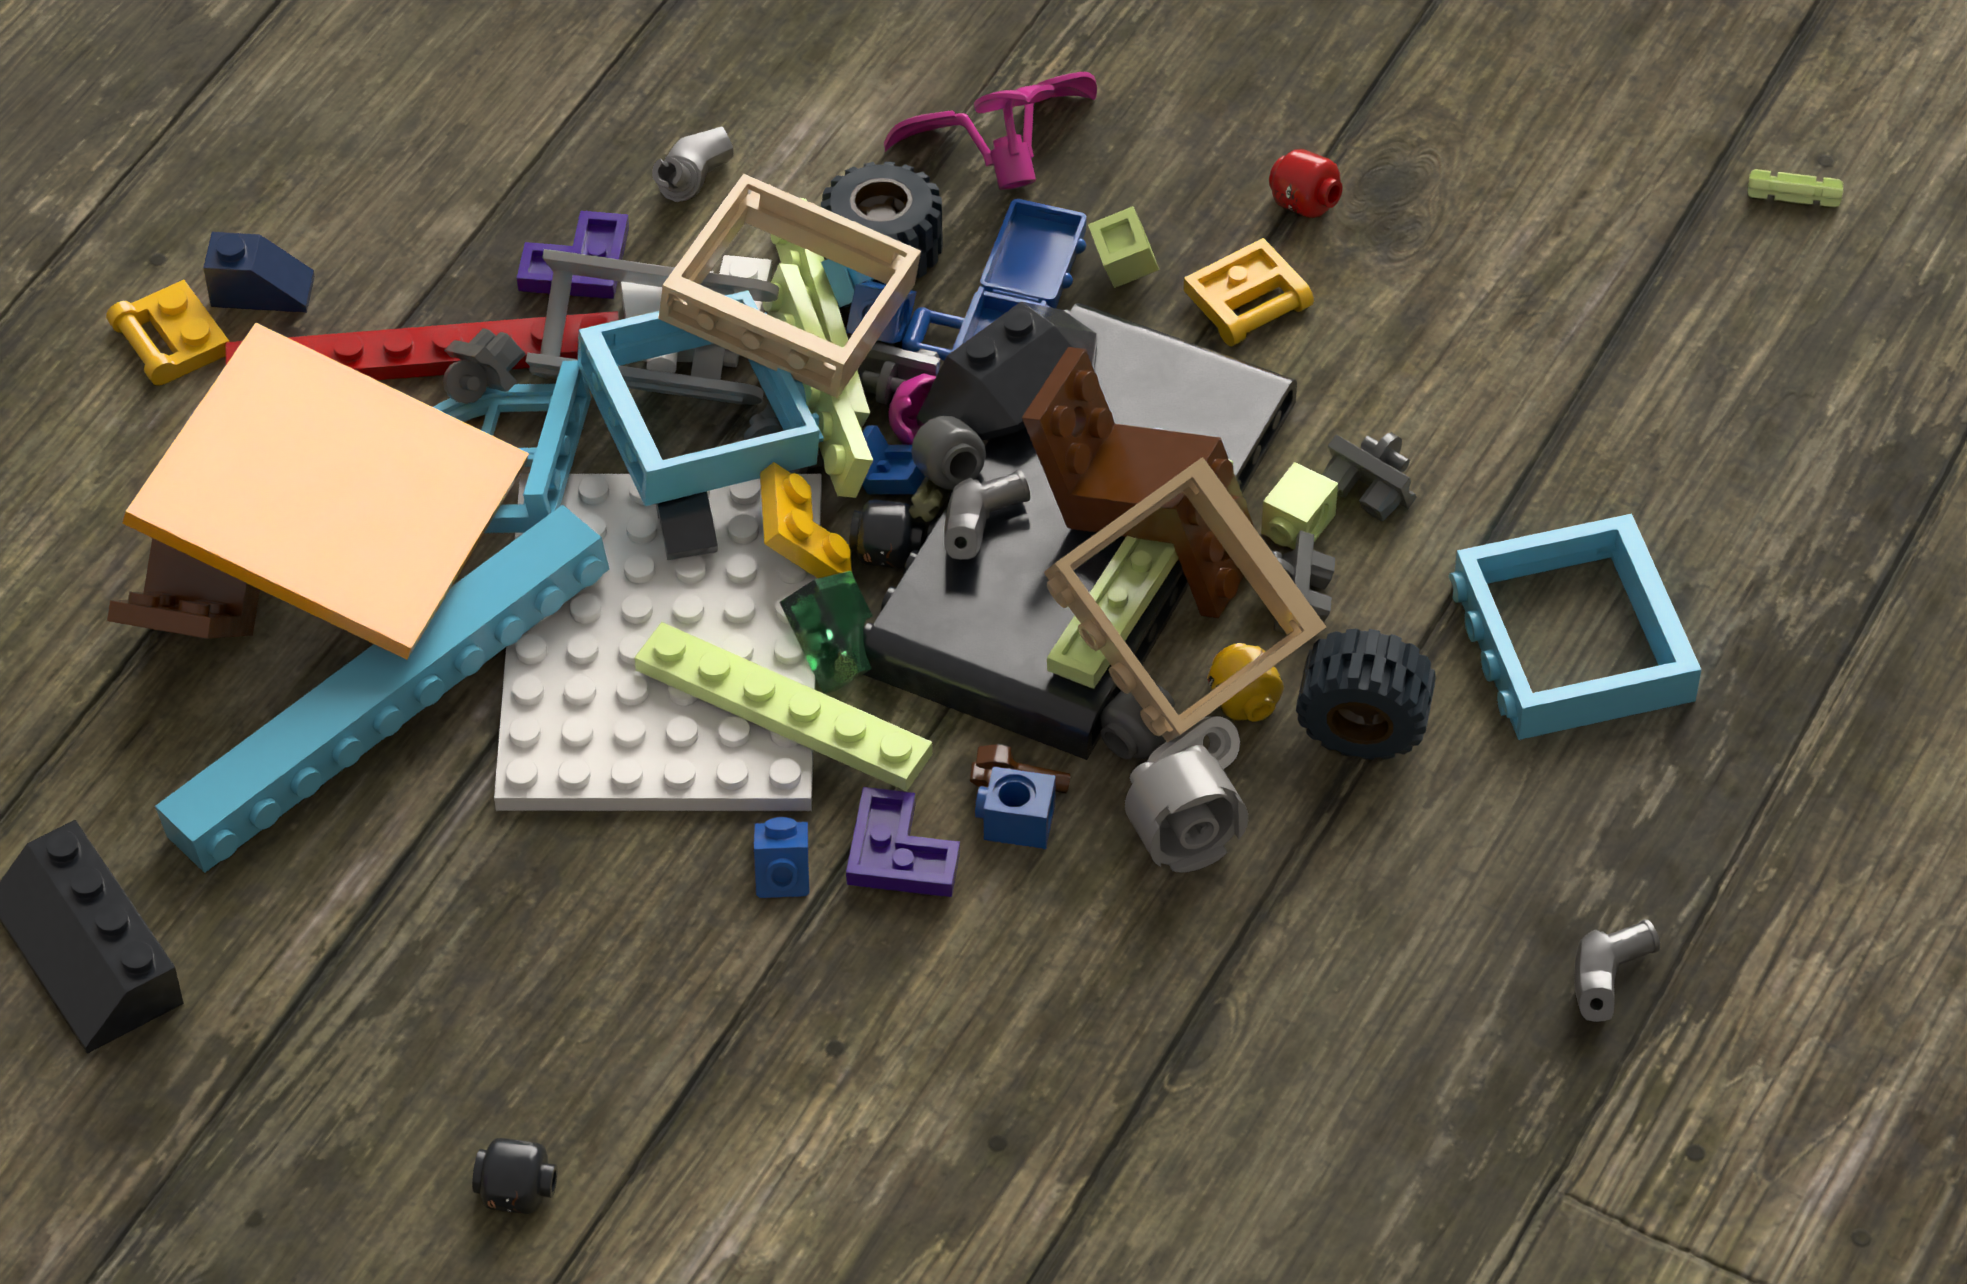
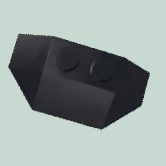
[916,302,1098,440]

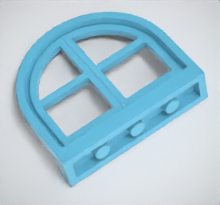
[433,361,591,533]

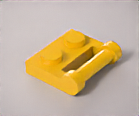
[1184,238,1314,347]
[106,279,229,385]

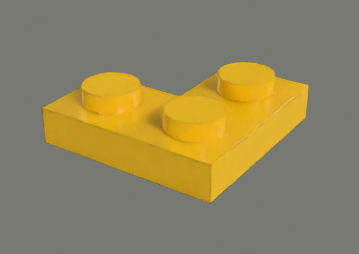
[760,462,852,592]

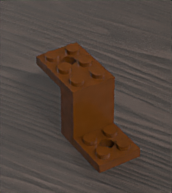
[1022,347,1255,618]
[107,538,260,639]

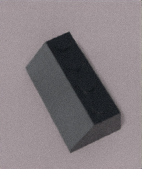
[0,820,184,1054]

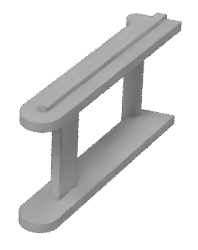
[526,249,779,405]

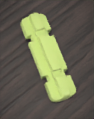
[1747,169,1843,208]

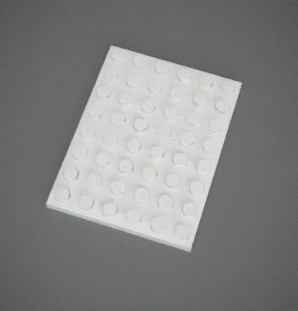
[494,474,822,811]

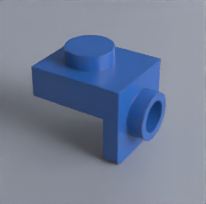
[862,425,926,494]
[754,817,809,898]

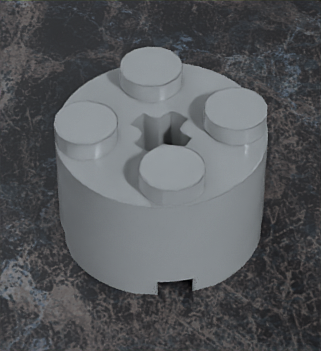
[1125,745,1248,873]

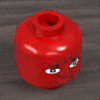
[1269,149,1343,218]

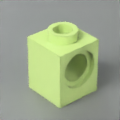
[1088,206,1159,288]
[1261,462,1338,549]

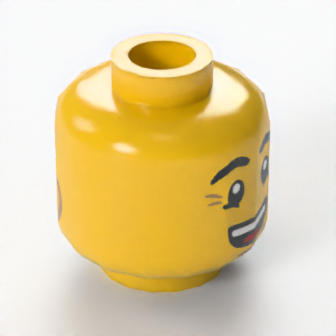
[1207,643,1284,722]

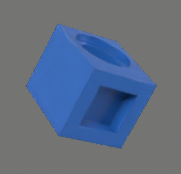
[846,281,916,344]
[975,767,1056,849]

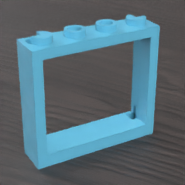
[578,290,824,506]
[1449,514,1701,740]

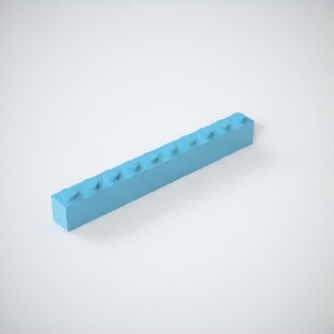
[155,504,609,873]

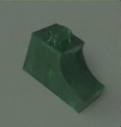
[779,571,873,694]

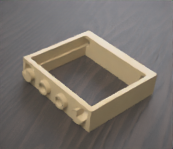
[658,174,921,398]
[1044,457,1326,743]

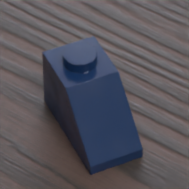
[203,232,315,313]

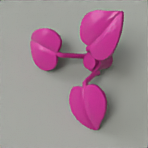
[884,72,1097,190]

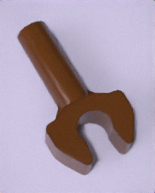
[970,745,1071,794]

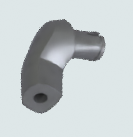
[652,126,734,202]
[944,470,1030,559]
[1574,919,1660,1022]

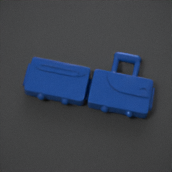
[901,199,1086,361]

